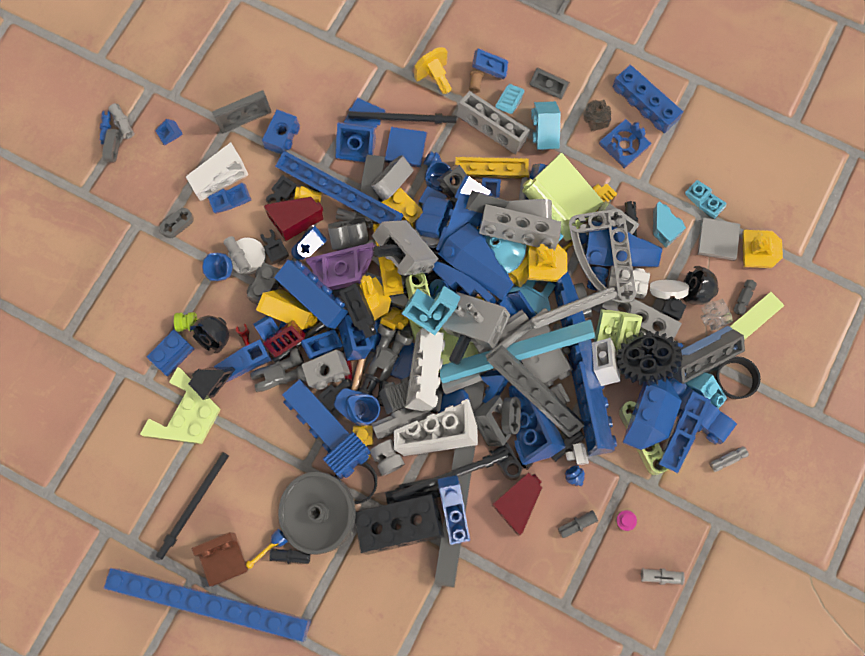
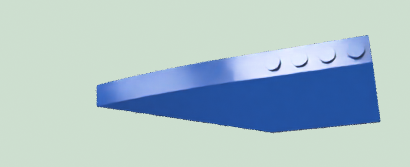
[552,271,617,456]

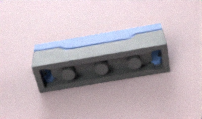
[673,326,745,384]

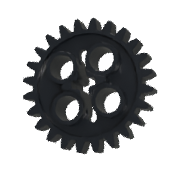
[616,331,683,386]

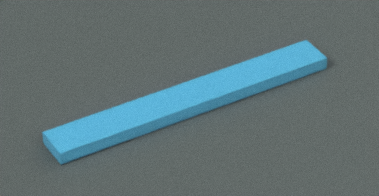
[440,320,595,383]

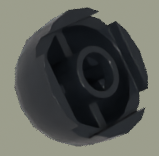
[683,266,719,305]
[190,315,230,354]

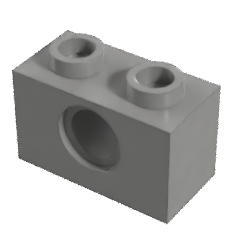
[302,350,350,390]

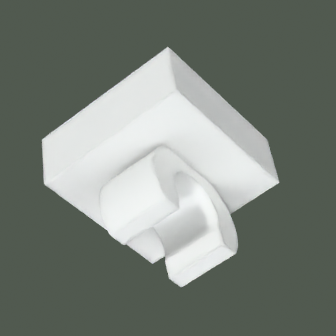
[566,443,589,465]

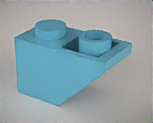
[653,201,686,248]
[685,372,727,409]

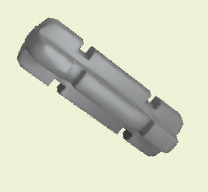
[710,447,749,472]

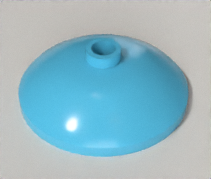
[478,229,526,274]

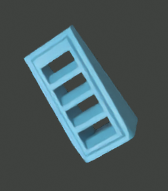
[496,84,525,114]

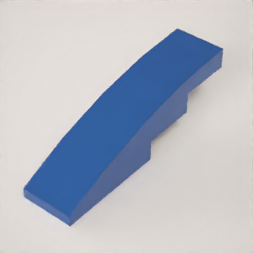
[432,261,497,304]
[659,391,711,473]

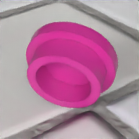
[616,510,637,531]

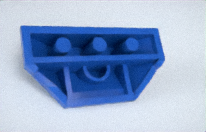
[622,377,682,450]

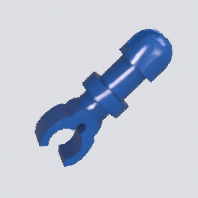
[100,110,111,144]

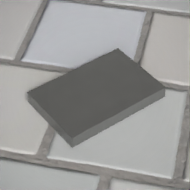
[212,90,272,133]

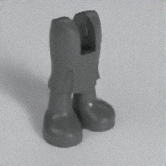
[367,324,414,382]
[250,347,307,392]

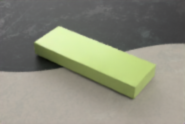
[730,292,785,340]

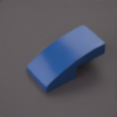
[208,182,251,214]

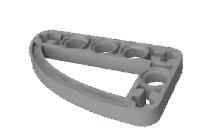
[569,209,636,303]

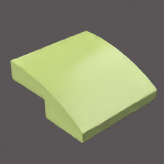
[594,310,643,352]

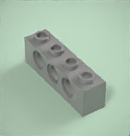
[456,91,530,155]
[479,204,561,251]
[599,288,682,340]

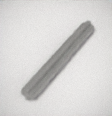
[530,287,617,329]

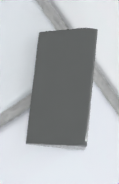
[529,68,570,99]
[466,190,509,213]

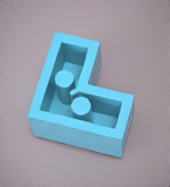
[531,101,561,149]
[402,286,461,335]

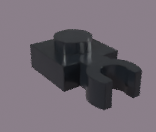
[266,175,298,204]
[261,229,289,265]

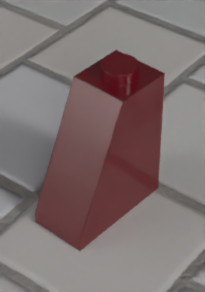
[264,197,324,241]
[492,473,543,536]

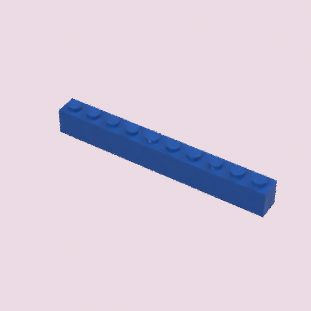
[104,568,311,642]

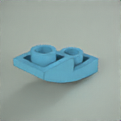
[685,180,727,219]

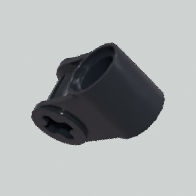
[488,442,522,480]

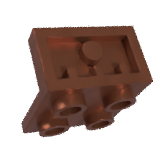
[191,532,248,587]

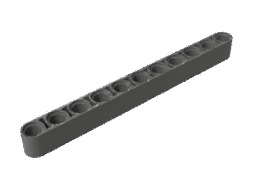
[434,372,486,588]

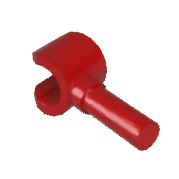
[236,324,250,346]

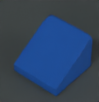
[155,119,183,145]

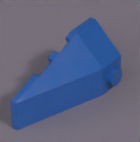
[436,176,493,253]
[509,385,566,465]

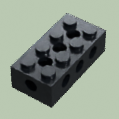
[355,494,445,555]

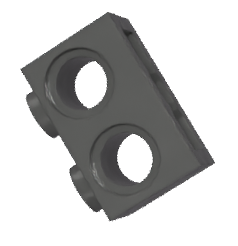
[437,165,468,207]

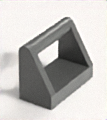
[473,395,512,446]

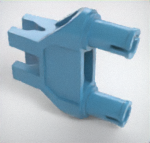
[509,280,555,315]

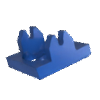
[599,119,652,169]

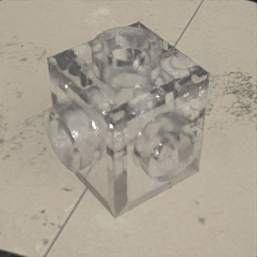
[700,298,733,331]

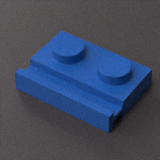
[147,329,194,377]

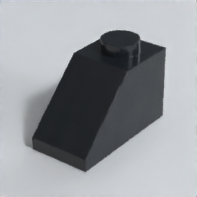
[188,367,235,400]

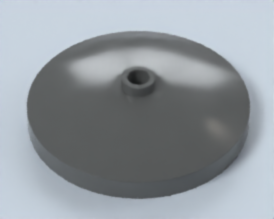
[278,472,356,554]

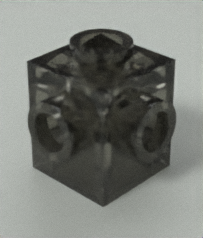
[583,99,611,132]

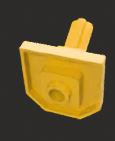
[414,47,452,95]
[742,230,783,268]
[528,244,567,282]
[360,275,391,321]

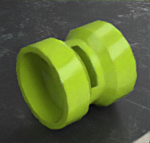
[174,312,197,332]

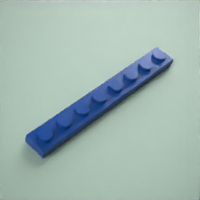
[275,151,404,224]

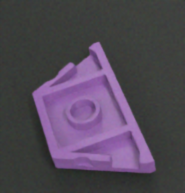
[306,242,376,290]

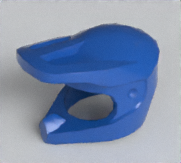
[334,388,380,426]

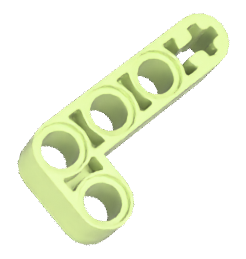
[619,401,686,475]

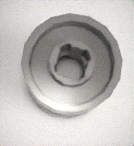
[370,439,405,476]

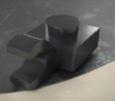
[317,379,351,412]

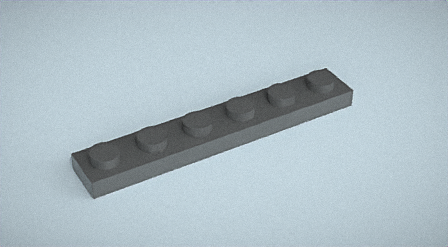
[487,345,584,438]

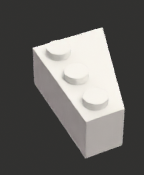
[186,142,248,201]

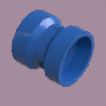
[587,267,609,291]

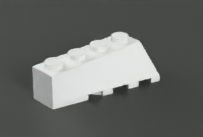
[405,328,445,413]
[394,399,478,456]

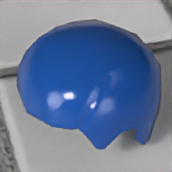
[425,161,453,192]
[202,253,233,281]

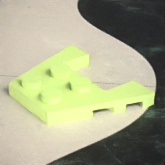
[140,367,221,444]

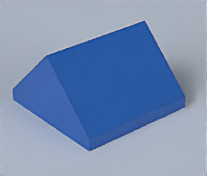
[336,122,376,162]

